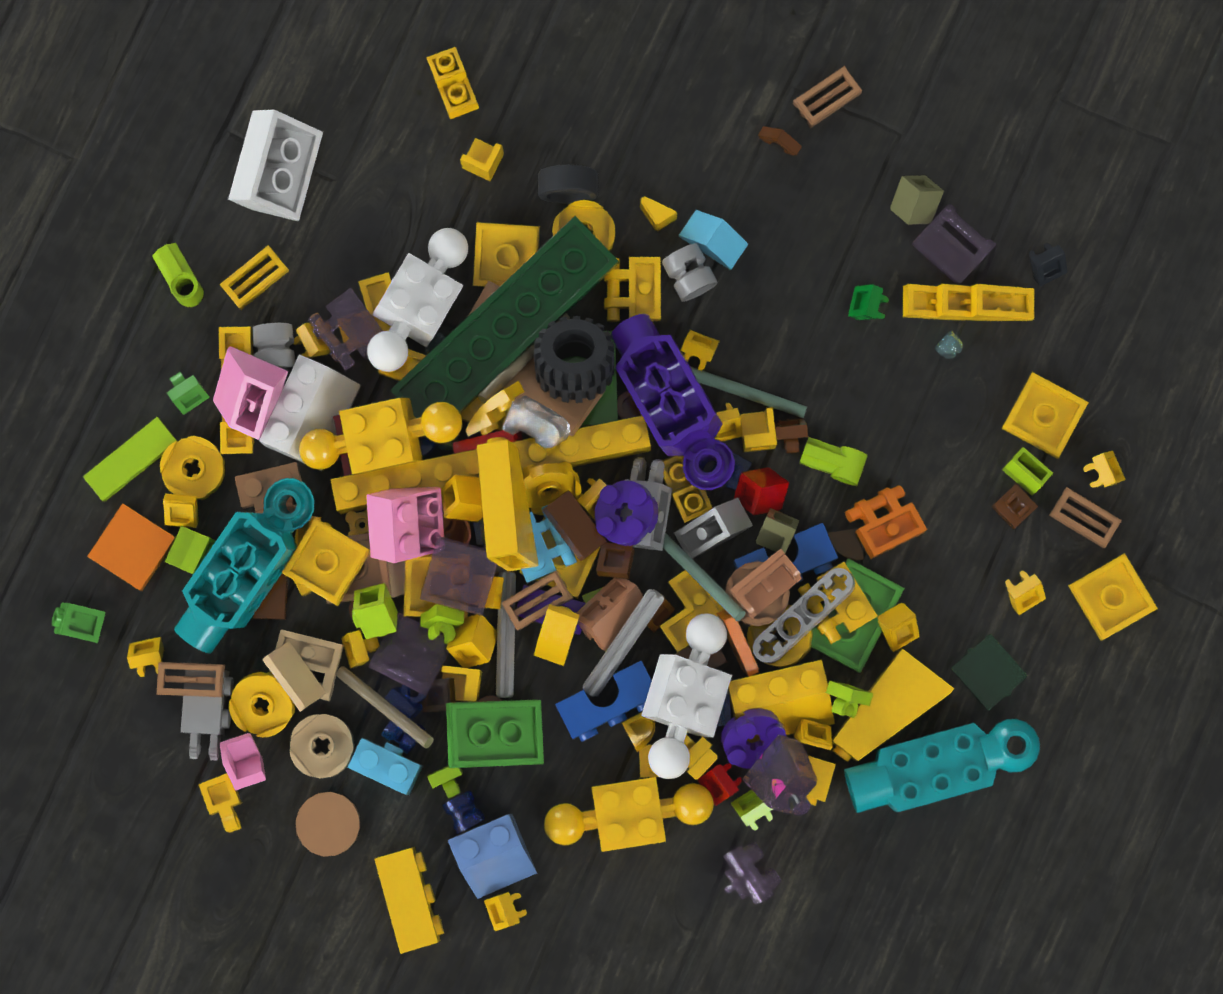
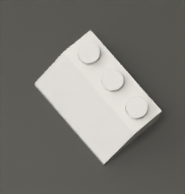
[228,110,323,221]
[259,354,361,471]

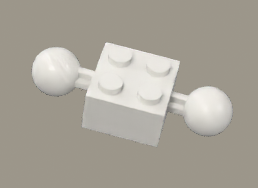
[367,228,468,372]
[641,613,732,779]

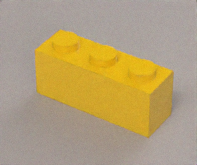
[374,847,444,954]

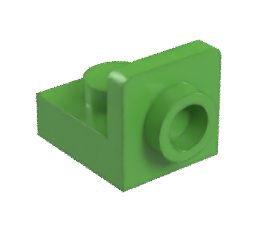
[52,602,106,643]

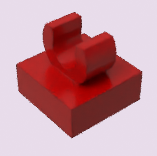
[698,763,742,806]

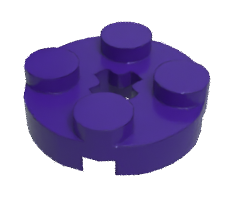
[595,480,659,546]
[721,708,787,769]

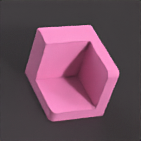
[220,733,266,791]

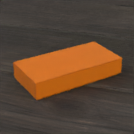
[716,609,759,677]

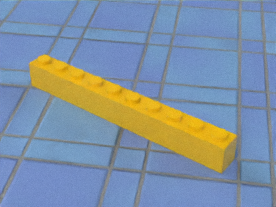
[331,416,651,514]

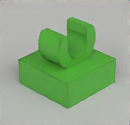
[167,372,210,415]

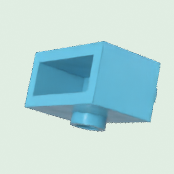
[347,738,423,795]

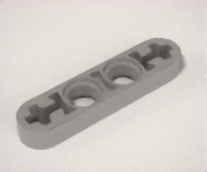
[753,568,855,663]

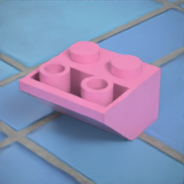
[213,346,288,440]
[367,487,445,563]

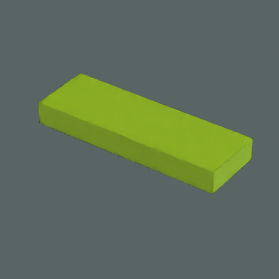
[83,417,177,502]

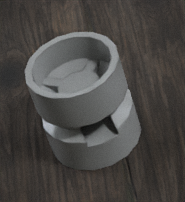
[662,243,718,302]
[251,323,296,372]

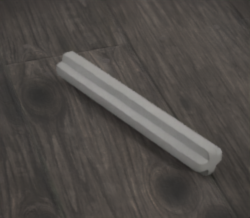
[496,571,516,698]
[583,589,664,697]

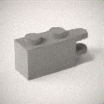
[620,457,672,551]
[181,670,234,760]

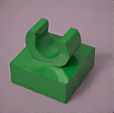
[848,285,889,320]

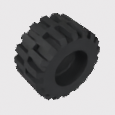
[534,316,614,403]

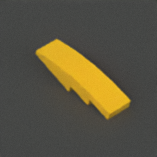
[903,284,1034,321]

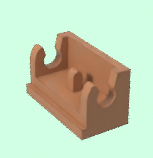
[729,549,802,620]
[576,578,643,651]

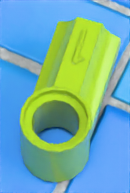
[152,242,204,307]
[800,437,868,486]

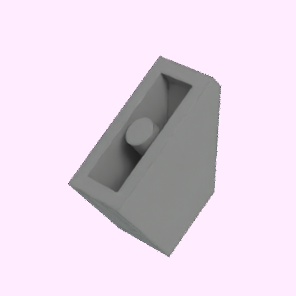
[674,498,753,559]

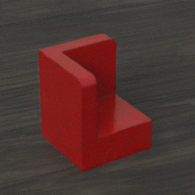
[734,467,789,515]

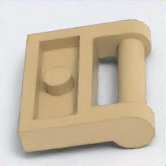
[269,629,344,701]

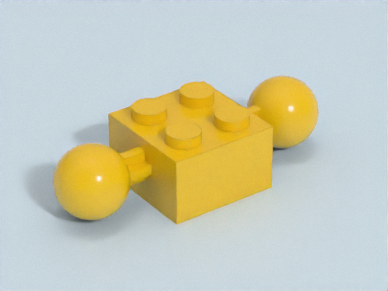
[299,398,462,474]
[544,777,714,852]

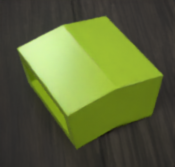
[1002,447,1053,496]
[165,526,216,574]

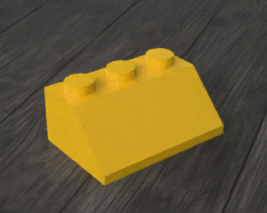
[727,660,834,743]

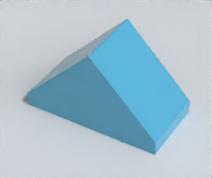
[679,210,748,270]

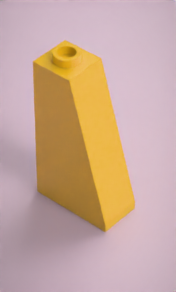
[477,437,539,572]
[832,649,954,762]

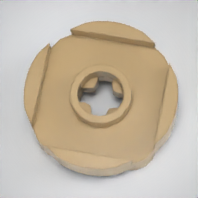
[290,714,355,778]

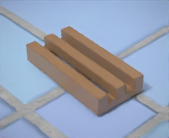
[793,66,862,128]
[1049,487,1122,548]
[501,570,574,631]
[157,662,225,697]

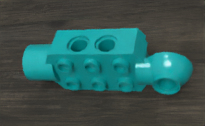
[174,478,314,654]
[844,719,1040,813]

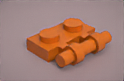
[845,485,927,559]

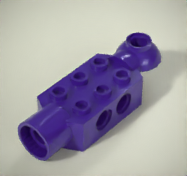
[611,314,735,490]

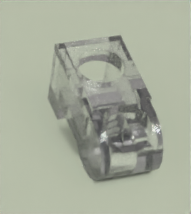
[502,395,570,448]

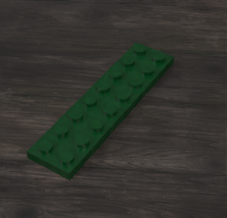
[390,216,619,418]

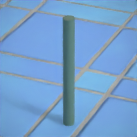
[690,366,807,418]
[663,533,746,621]

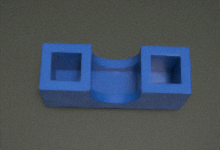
[733,523,838,584]
[555,661,652,742]

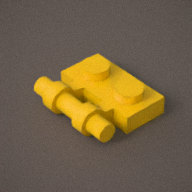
[604,257,661,322]
[798,562,878,644]

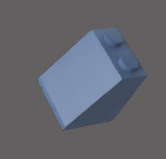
[448,814,537,899]

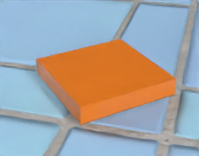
[87,503,176,591]

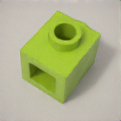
[352,583,398,639]

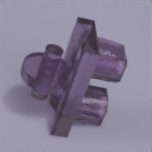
[723,842,781,905]

